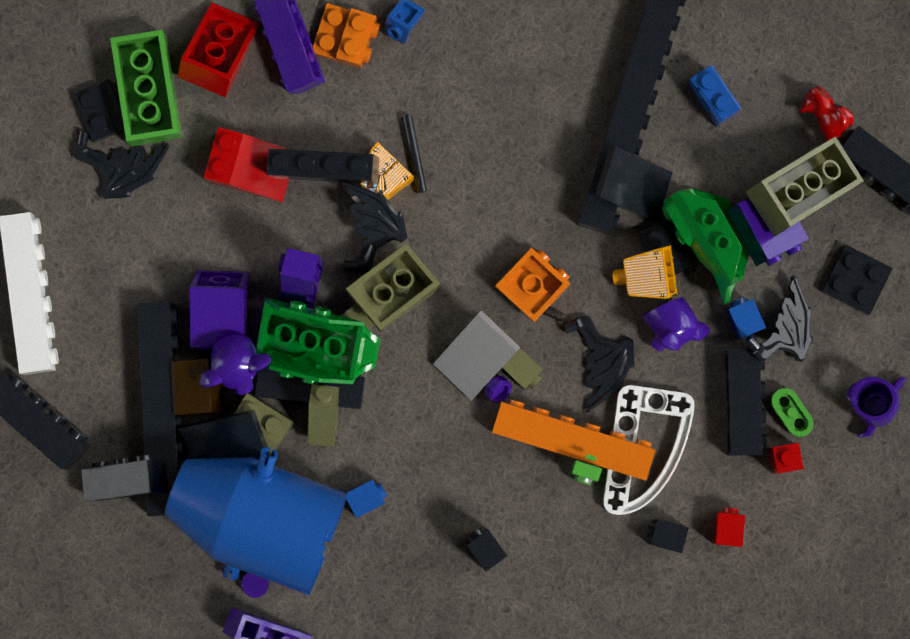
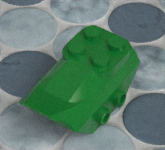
[662,188,750,304]
[256,297,381,384]

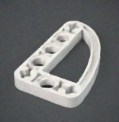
[603,385,695,515]

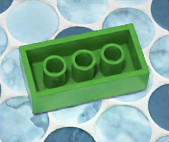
[110,30,183,147]

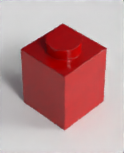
[768,443,804,474]
[713,507,745,547]

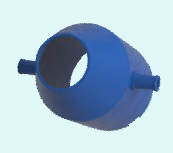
[165,447,348,595]

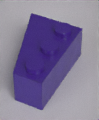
[278,248,324,309]

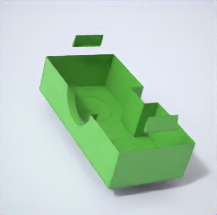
[570,454,602,485]

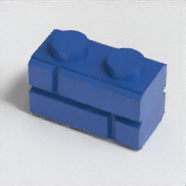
[687,65,741,127]

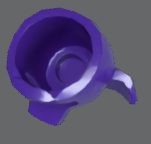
[642,297,710,352]
[199,335,271,395]
[846,376,906,438]

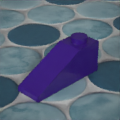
[222,607,313,639]

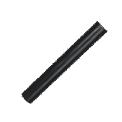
[402,115,427,194]

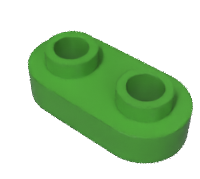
[770,388,814,437]

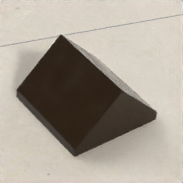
[171,359,224,415]

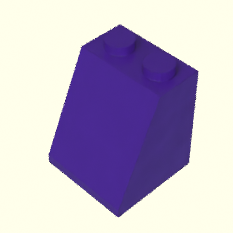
[190,270,249,351]

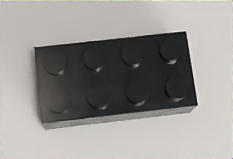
[0,374,91,470]

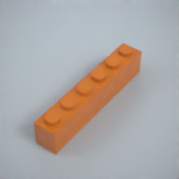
[492,399,656,481]

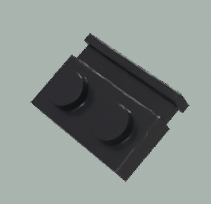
[73,80,124,143]
[638,221,694,275]

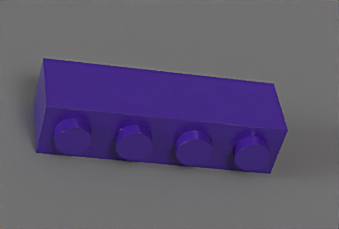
[254,0,325,94]

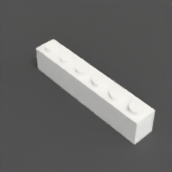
[0,212,59,375]

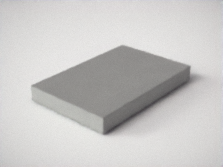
[433,311,520,400]

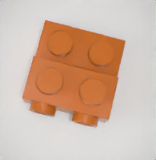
[313,3,380,69]
[495,247,570,323]

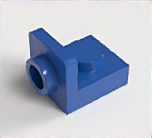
[383,0,425,44]

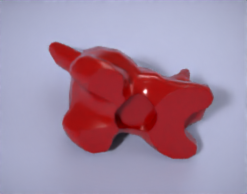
[800,85,854,142]

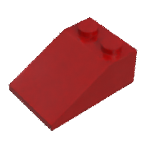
[177,3,260,98]
[204,127,289,203]

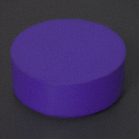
[485,376,511,403]
[242,573,269,598]

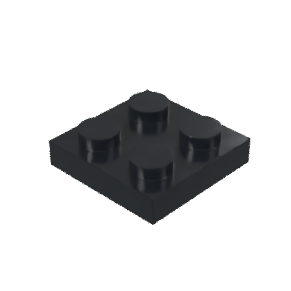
[821,245,893,316]

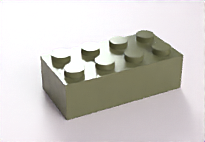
[746,137,864,237]

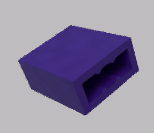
[727,198,809,267]

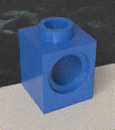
[726,297,766,340]
[346,480,387,518]

